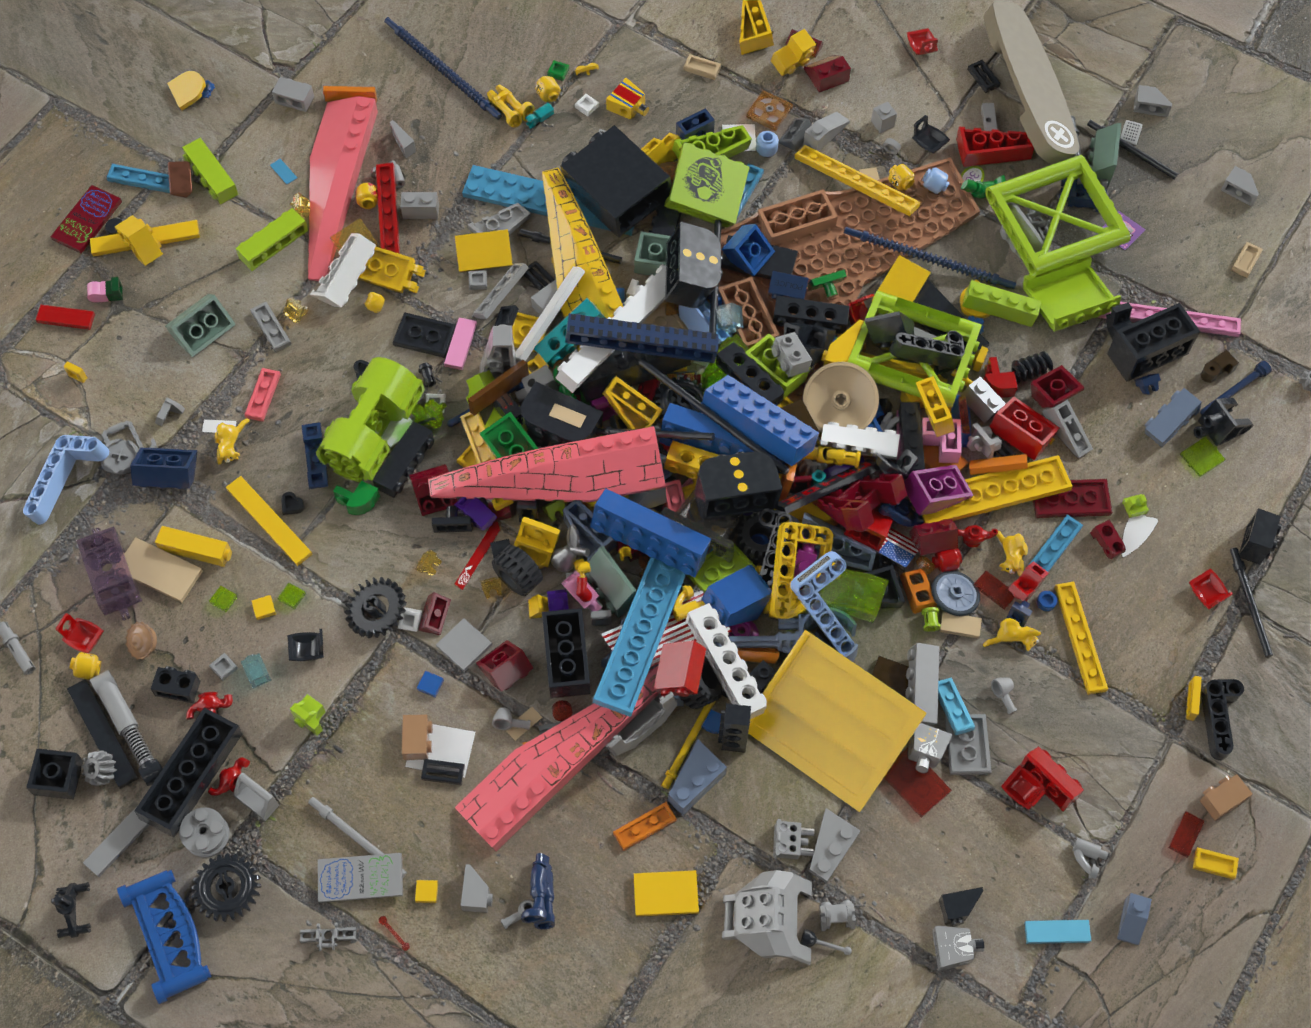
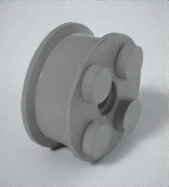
[179,807,230,857]

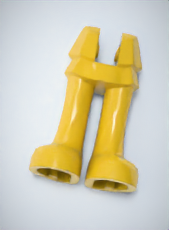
[487,84,535,128]

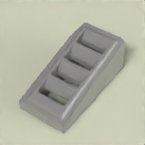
[390,120,416,158]

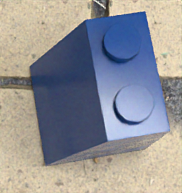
[701,565,772,627]

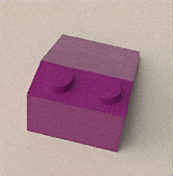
[904,465,974,516]

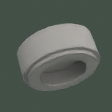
[883,138,901,155]

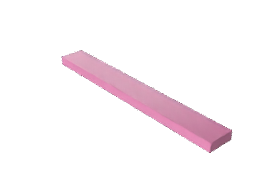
[1098,302,1241,337]

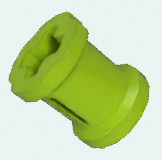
[921,607,941,632]

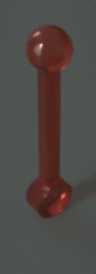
[379,916,410,951]

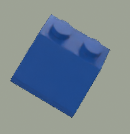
[722,224,775,276]

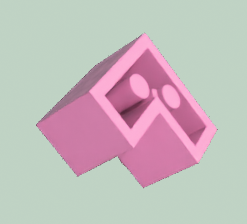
[921,418,961,464]

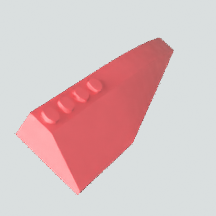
[308,96,378,282]

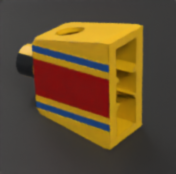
[606,78,649,119]

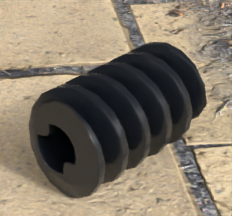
[1011,351,1053,384]

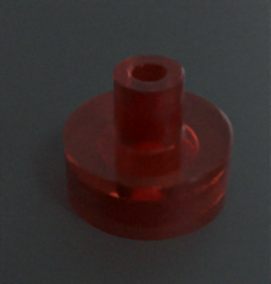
[552,700,573,721]

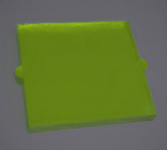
[1180,437,1226,477]

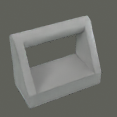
[233,773,279,821]

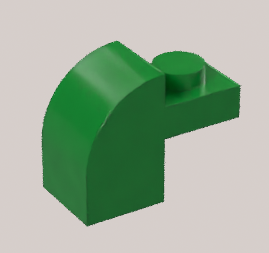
[333,481,380,515]

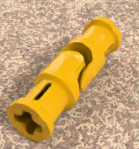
[801,445,861,468]

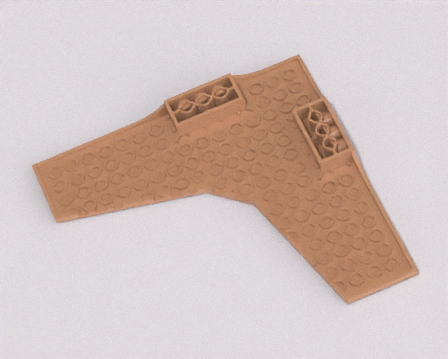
[713,157,980,476]

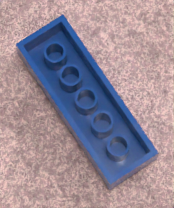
[702,375,819,466]
[659,403,775,457]
[590,488,711,577]

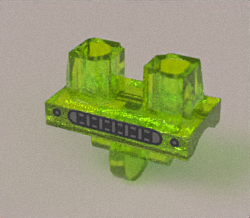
[411,399,447,429]

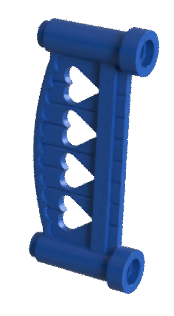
[117,870,212,1004]

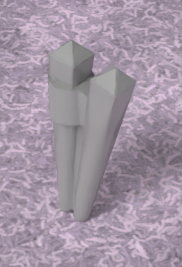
[880,412,900,432]

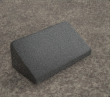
[779,118,812,151]

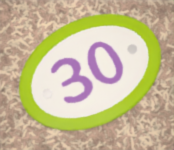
[961,166,985,182]

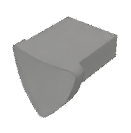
[155,397,185,426]

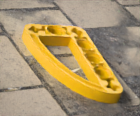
[770,522,833,619]

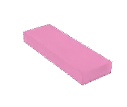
[444,318,477,370]

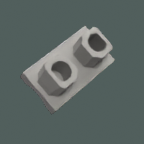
[967,423,1002,459]

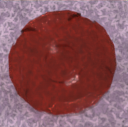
[958,396,970,434]

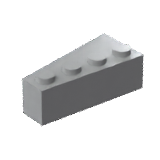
[480,324,516,379]

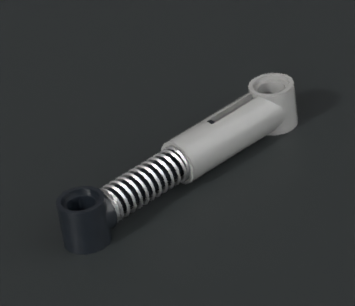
[90,670,163,787]

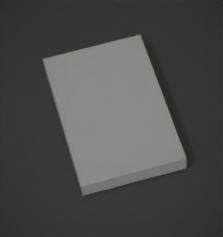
[945,714,992,775]

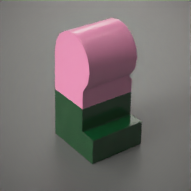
[87,277,123,302]

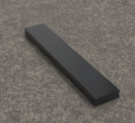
[67,679,139,789]

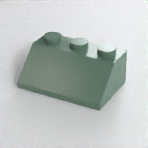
[1088,123,1122,186]
[634,232,670,276]
[165,294,236,357]
[585,546,636,618]

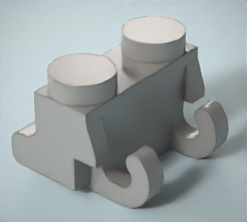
[819,900,856,931]

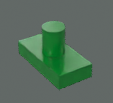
[807,270,847,299]

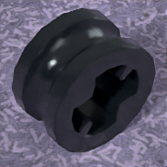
[878,555,896,569]

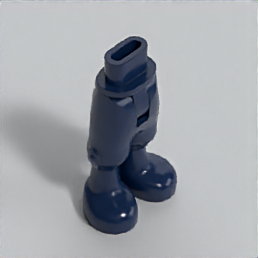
[521,853,555,930]

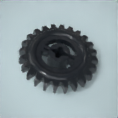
[654,377,707,419]
[344,577,407,638]
[191,853,262,922]

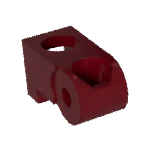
[1090,519,1126,559]

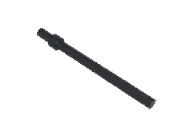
[1087,119,1178,180]
[519,229,622,264]
[1230,547,1273,658]

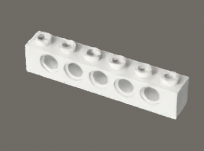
[686,603,767,719]

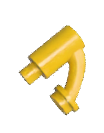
[672,585,705,621]

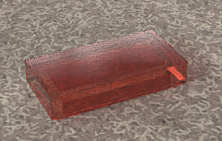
[974,571,1015,610]
[1168,811,1204,858]

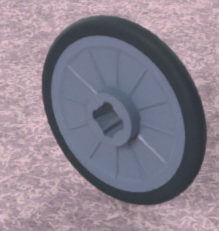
[931,571,980,616]

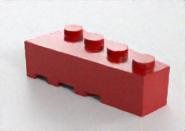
[956,126,1034,167]

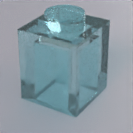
[716,303,743,333]
[241,653,272,689]

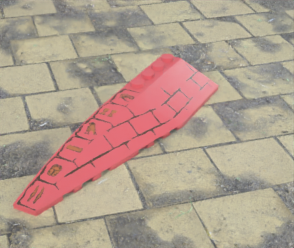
[428,426,666,502]
[455,666,660,852]

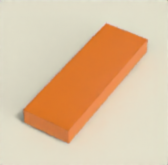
[323,86,377,103]
[969,454,1028,475]
[613,802,677,851]

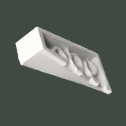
[310,233,376,307]
[821,422,900,460]

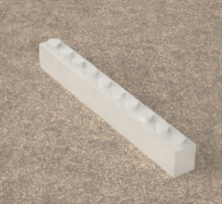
[556,264,666,393]

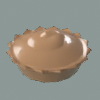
[125,621,157,660]

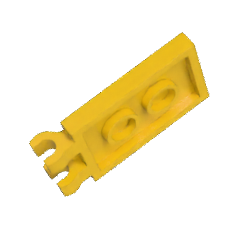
[358,247,426,293]

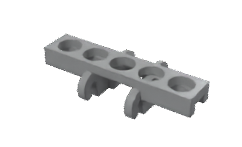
[1025,200,1051,241]
[300,923,356,951]

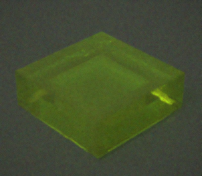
[278,583,306,609]
[209,585,237,612]

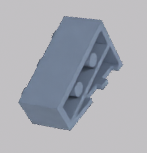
[1145,388,1202,447]
[563,500,617,562]
[668,739,727,816]

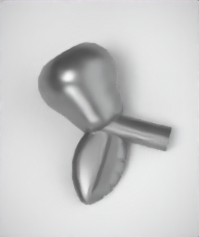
[551,524,590,572]

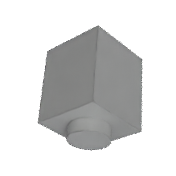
[871,102,897,133]

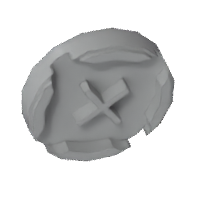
[101,439,139,474]

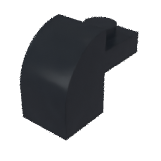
[1106,302,1132,340]

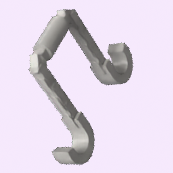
[100,421,157,472]

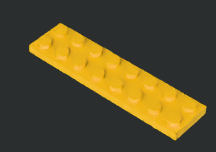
[922,455,1072,523]

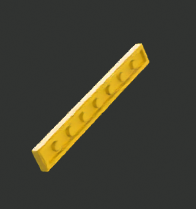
[795,145,920,216]

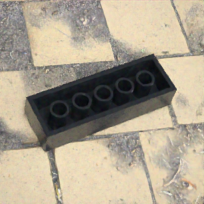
[579,350,692,402]
[135,708,242,837]

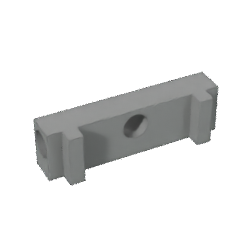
[981,103,997,131]

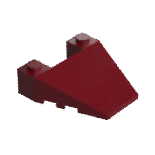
[811,474,907,532]

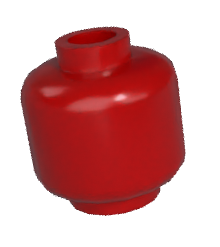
[932,549,962,572]

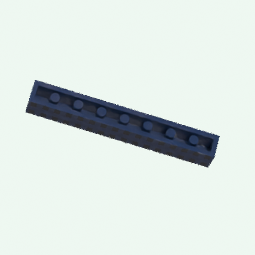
[565,313,718,363]

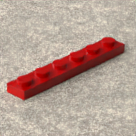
[376,162,400,254]

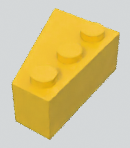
[739,0,774,55]
[603,376,662,429]

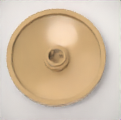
[803,362,879,432]

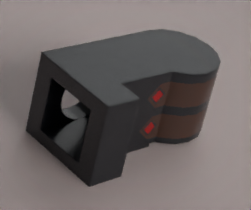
[493,393,521,424]

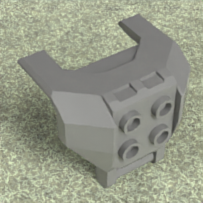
[591,692,677,756]
[722,870,812,965]

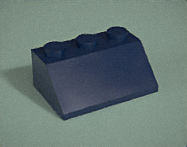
[130,447,197,490]

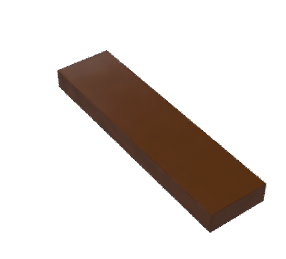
[468,360,529,416]

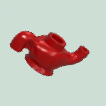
[958,525,998,548]
[186,692,233,720]
[208,757,250,796]

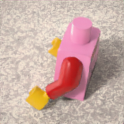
[561,559,603,611]

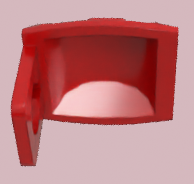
[907,28,938,56]
[847,294,874,325]
[1189,568,1233,610]
[56,613,104,653]
[1001,765,1046,810]

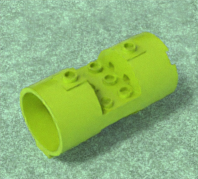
[316,357,425,482]

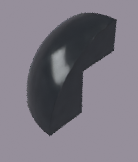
[784,322,836,367]

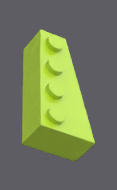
[672,125,752,160]

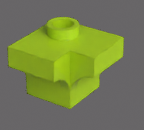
[466,370,495,404]
[290,694,326,736]

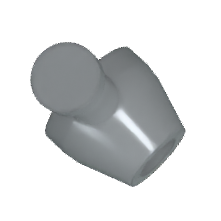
[991,677,1017,714]
[492,708,531,730]
[500,900,534,929]

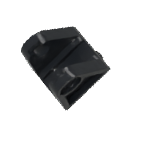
[1193,398,1253,446]

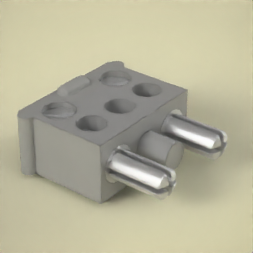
[773,819,814,859]

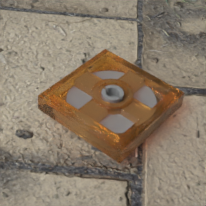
[746,90,793,131]

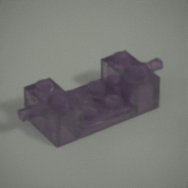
[76,526,142,620]

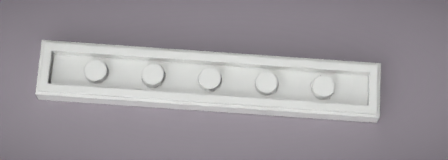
[515,266,585,361]

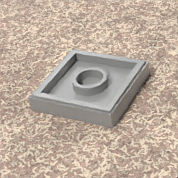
[436,618,492,672]

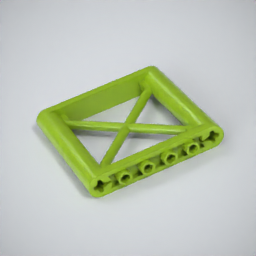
[985,155,1130,277]
[848,290,982,408]

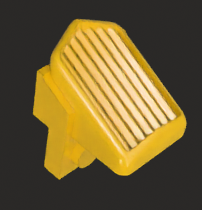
[514,517,560,569]

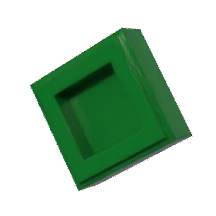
[547,60,570,81]

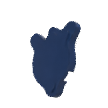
[878,498,924,527]

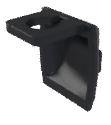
[912,115,950,154]
[875,449,919,479]
[287,629,324,661]

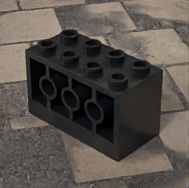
[1107,303,1200,382]

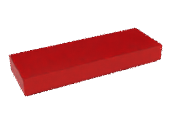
[36,305,95,330]

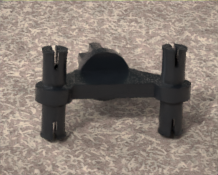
[51,882,91,938]

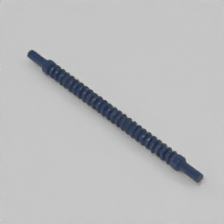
[384,17,502,120]
[843,227,1016,289]

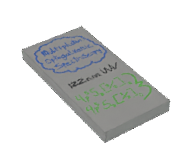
[318,853,403,903]

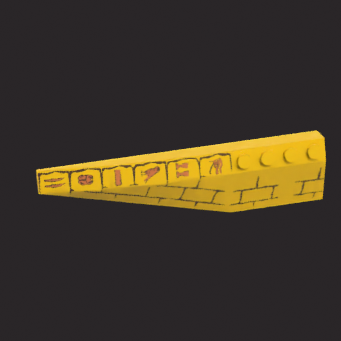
[542,167,624,352]

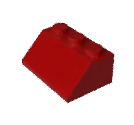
[989,397,1060,461]
[1020,746,1084,812]

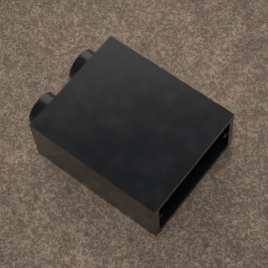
[560,125,671,238]

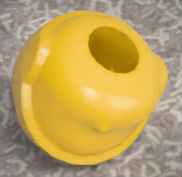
[364,292,385,313]

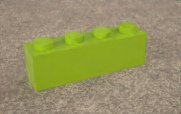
[182,137,239,205]
[236,208,308,271]
[962,280,1041,327]

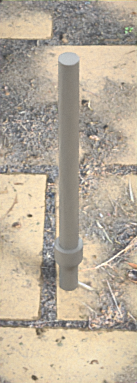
[308,797,407,878]

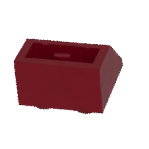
[409,464,458,516]

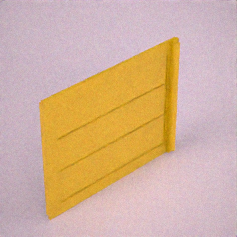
[748,630,927,812]

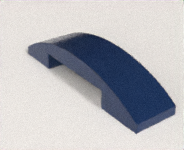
[302,422,328,490]

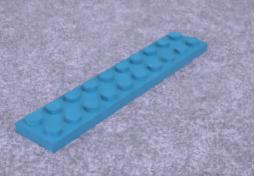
[462,165,635,236]
[592,557,686,717]

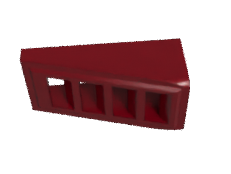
[790,475,812,493]

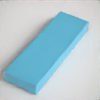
[938,677,975,735]
[1024,920,1091,944]

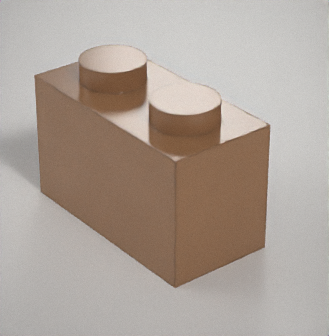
[402,714,433,760]
[1200,774,1253,821]

